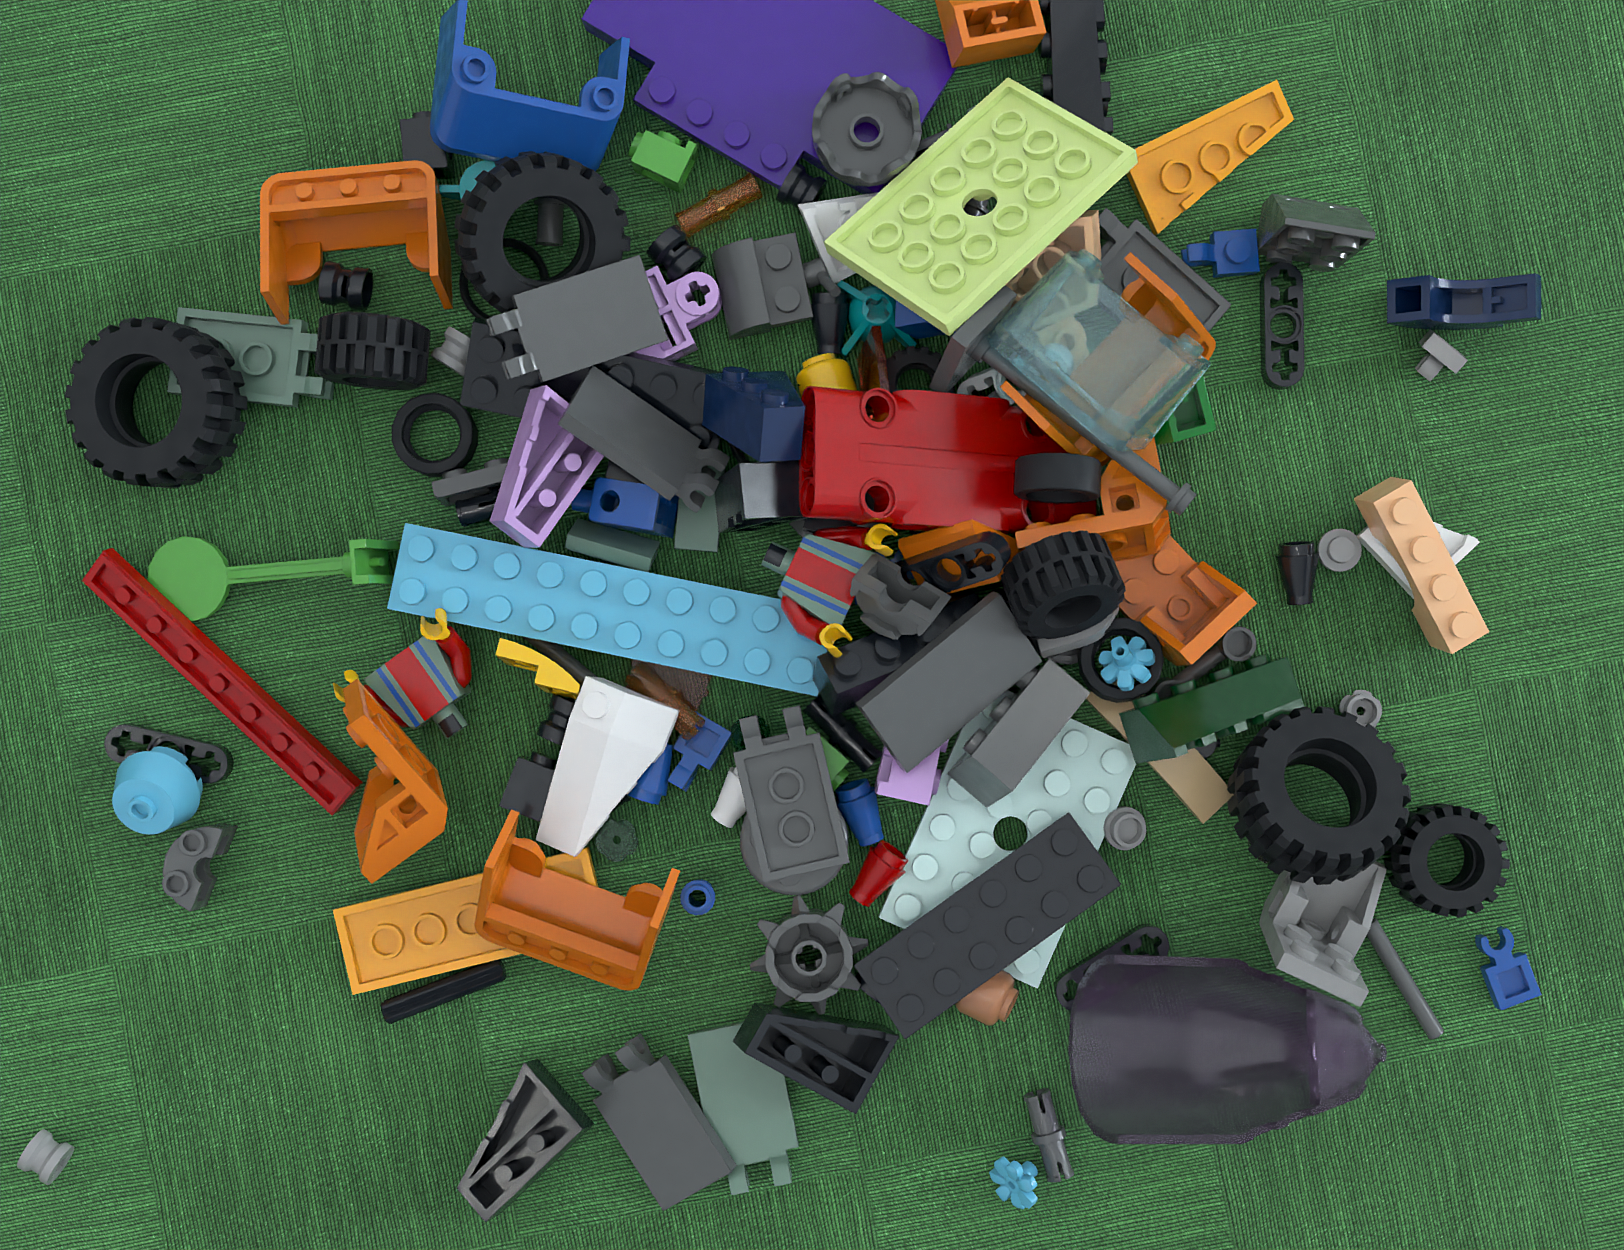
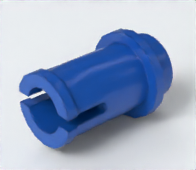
[680,879,715,915]

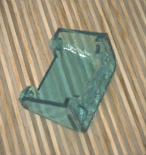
[987,249,1212,451]

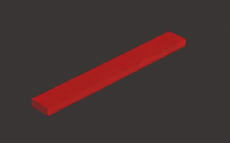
[82,548,363,816]

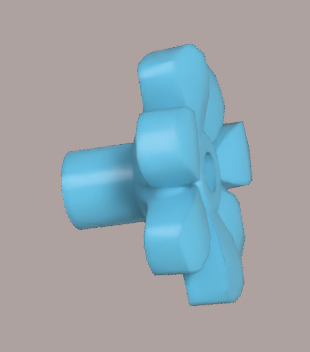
[1099,636,1155,691]
[989,1156,1038,1209]

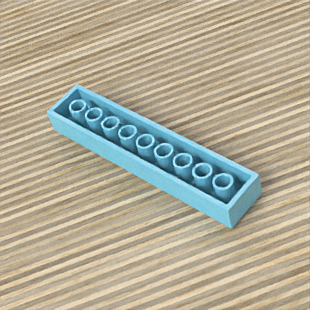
[387,523,827,697]

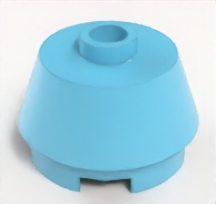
[112,746,203,835]

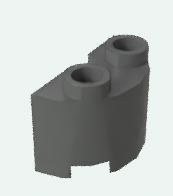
[850,552,952,640]
[162,823,238,912]

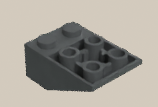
[1257,193,1376,272]

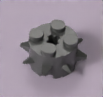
[750,895,869,1015]

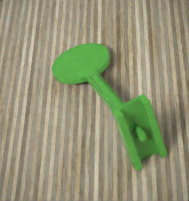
[147,536,400,622]

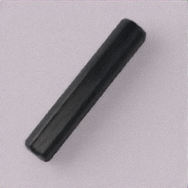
[380,959,507,1024]

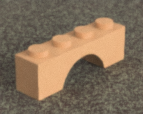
[1354,477,1489,654]

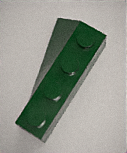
[1119,653,1304,763]

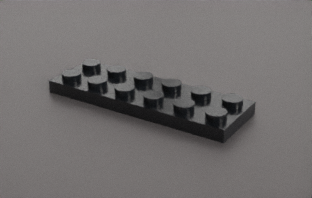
[460,317,722,449]
[854,812,1122,1039]

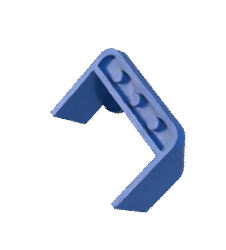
[430,0,630,171]

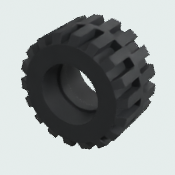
[315,312,431,390]
[1001,531,1126,639]
[1384,803,1510,917]

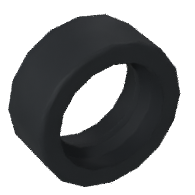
[392,393,478,477]
[1014,453,1101,504]
[1078,617,1164,703]

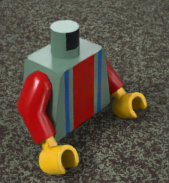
[761,524,898,658]
[333,608,472,739]

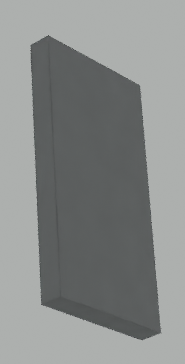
[855,591,1042,773]

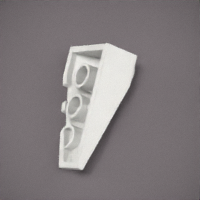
[536,676,680,857]

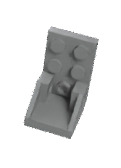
[1259,861,1386,1007]

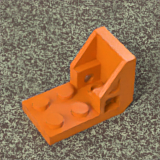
[1015,421,1171,561]
[1114,536,1257,666]
[343,679,448,884]

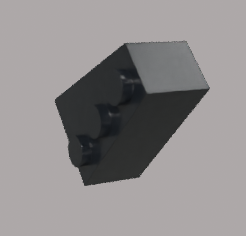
[714,460,809,533]
[733,1002,899,1114]
[457,1059,594,1222]

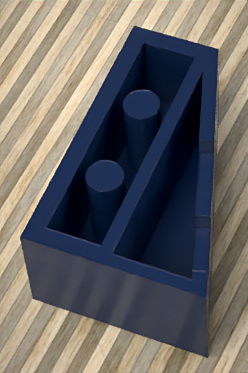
[702,366,805,462]

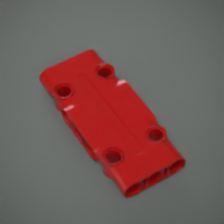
[799,386,1096,535]

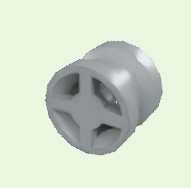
[430,326,470,377]
[17,1129,75,1185]

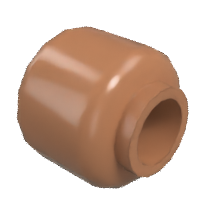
[956,970,1019,1026]

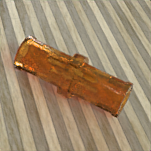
[675,172,763,238]
[625,662,705,740]

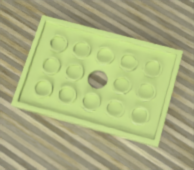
[824,77,1138,336]

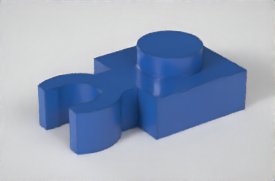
[1475,926,1542,1010]

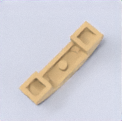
[1085,680,1234,824]

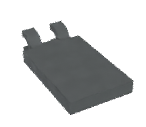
[1098,208,1232,332]
[485,255,668,382]
[558,366,730,513]
[733,705,850,883]
[581,1033,737,1211]

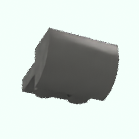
[712,232,813,340]

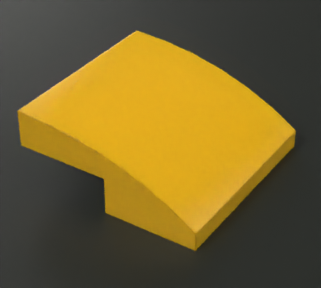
[495,638,581,700]

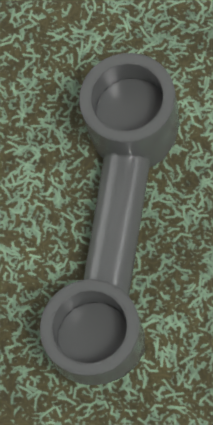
[1150,626,1257,699]

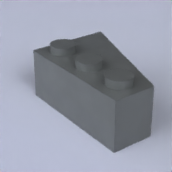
[947,658,1090,808]

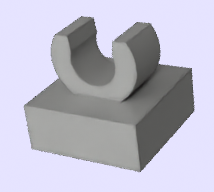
[1415,329,1468,381]

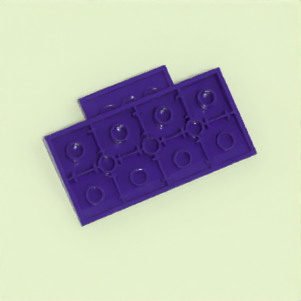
[581,0,958,195]

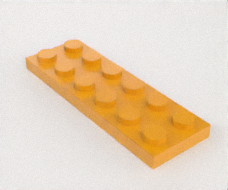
[333,847,598,995]

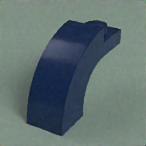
[1387,273,1541,330]

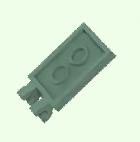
[167,307,335,408]
[688,1021,799,1195]

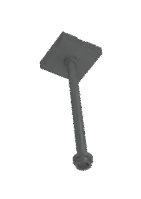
[929,285,1197,516]

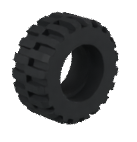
[454,151,631,313]
[65,317,248,488]
[1227,706,1411,885]

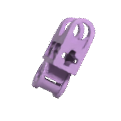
[635,266,722,361]

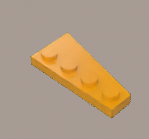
[1126,80,1294,235]

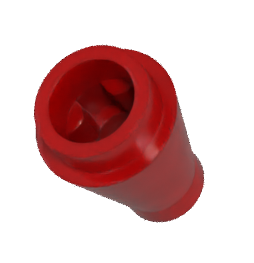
[849,840,908,907]

